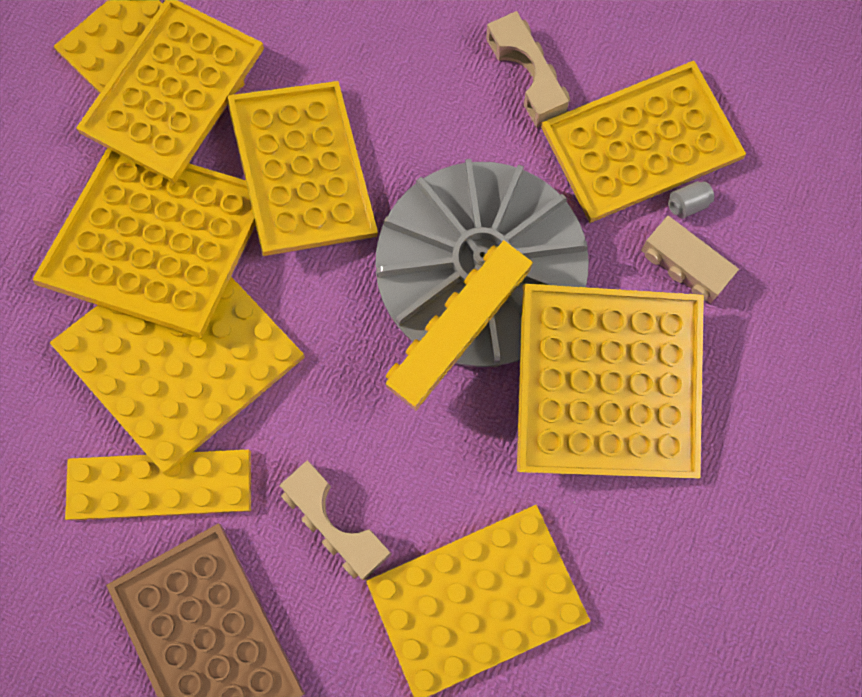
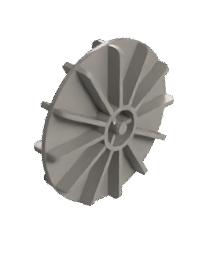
[376,159,589,367]

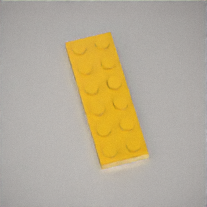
[65,449,251,521]

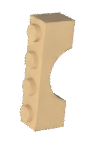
[486,11,570,128]
[279,460,392,580]

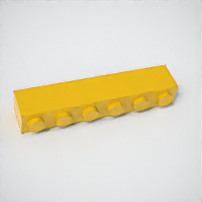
[385,240,533,411]

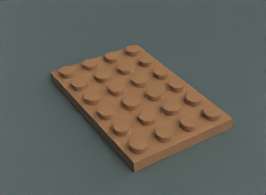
[106,523,305,697]

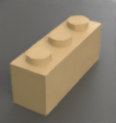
[641,216,739,304]

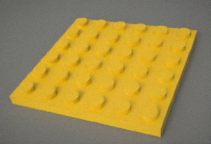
[32,148,256,338]
[49,277,305,475]
[517,284,704,478]

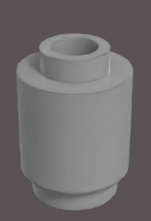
[668,181,714,219]

